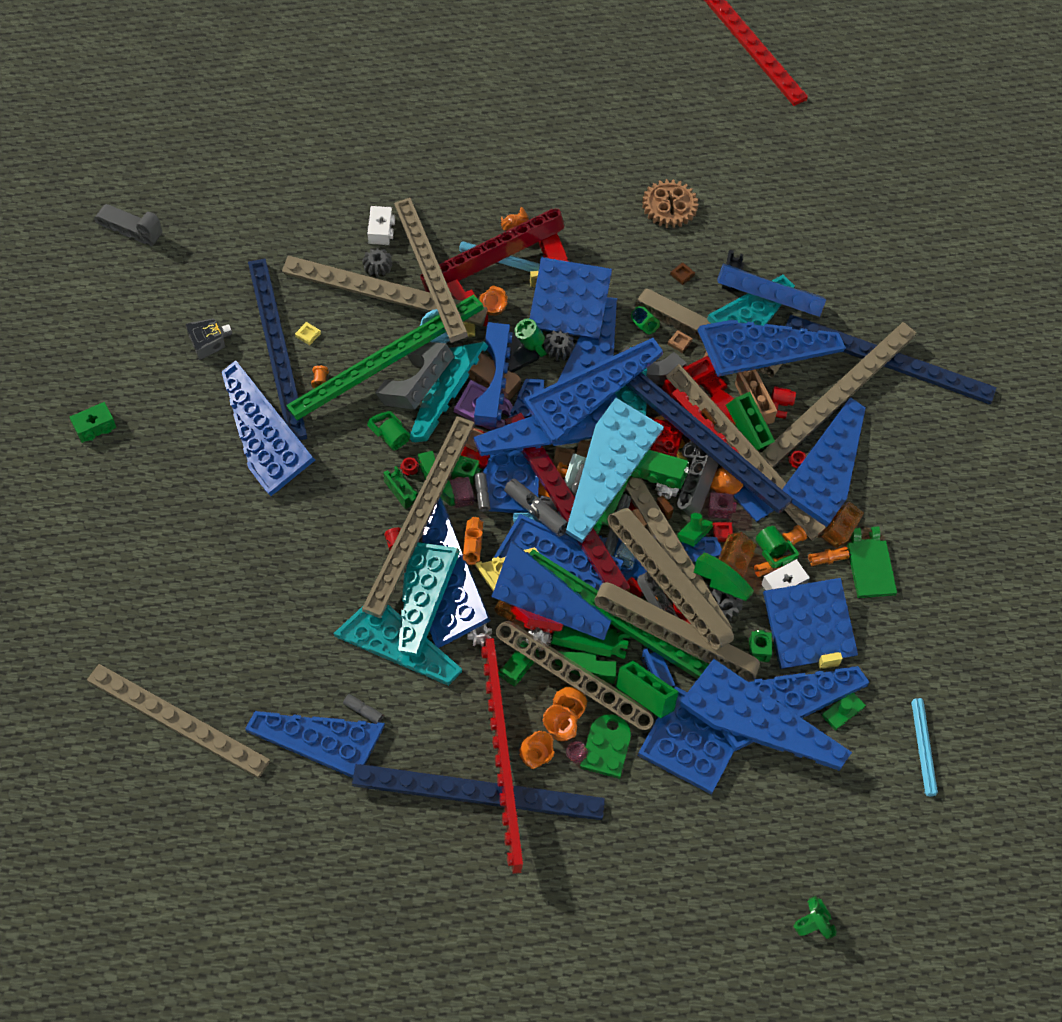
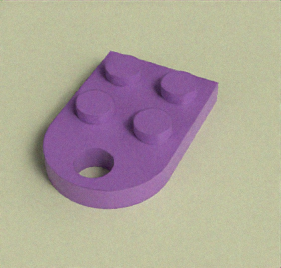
[453,380,513,430]

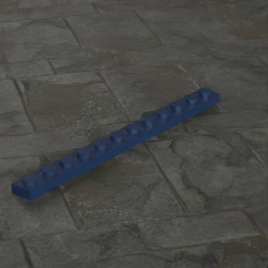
[248,259,307,440]
[786,314,997,404]
[626,372,793,514]
[352,764,605,820]

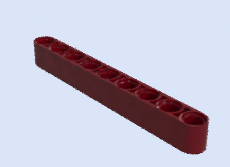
[420,208,565,292]

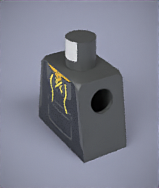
[185,318,232,360]

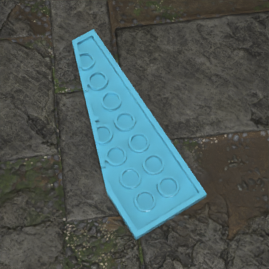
[566,398,664,543]

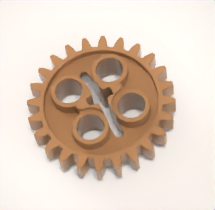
[642,179,698,228]

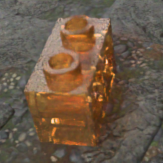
[822,501,864,548]
[718,532,757,577]

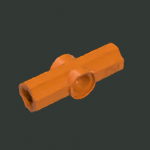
[463,517,483,565]

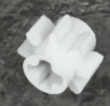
[655,483,679,499]
[468,624,492,647]
[526,627,551,651]

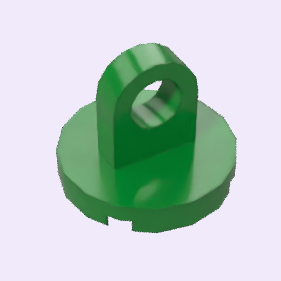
[794,896,837,940]

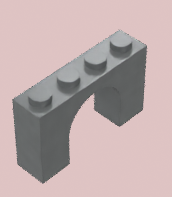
[375,342,455,410]

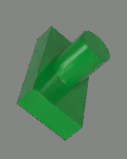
[677,513,713,547]
[822,693,866,731]

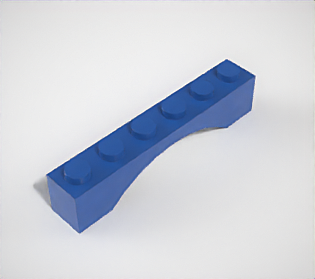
[717,264,826,317]
[474,322,513,427]

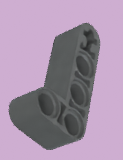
[94,204,162,247]
[677,442,718,517]

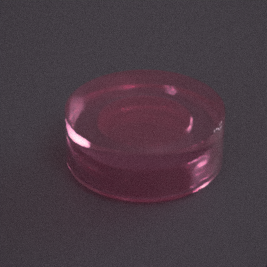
[566,741,588,763]

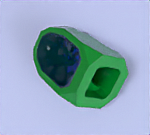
[631,306,660,335]

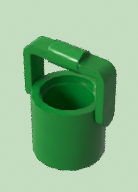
[514,319,547,358]
[367,411,410,451]
[755,526,799,568]

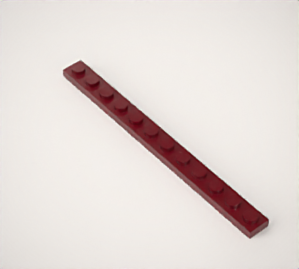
[505,413,631,592]

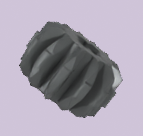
[362,248,393,278]
[543,330,574,361]

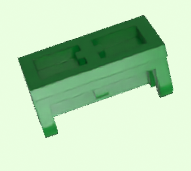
[383,466,418,509]
[498,641,539,687]

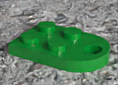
[580,714,631,779]

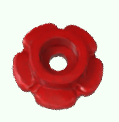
[788,451,806,469]
[400,458,419,475]

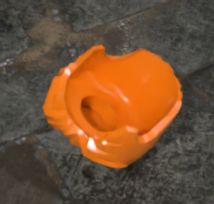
[501,207,529,231]
[479,286,508,316]
[710,466,743,496]
[553,686,587,719]
[543,705,578,741]
[520,731,555,769]

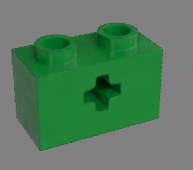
[69,402,117,443]

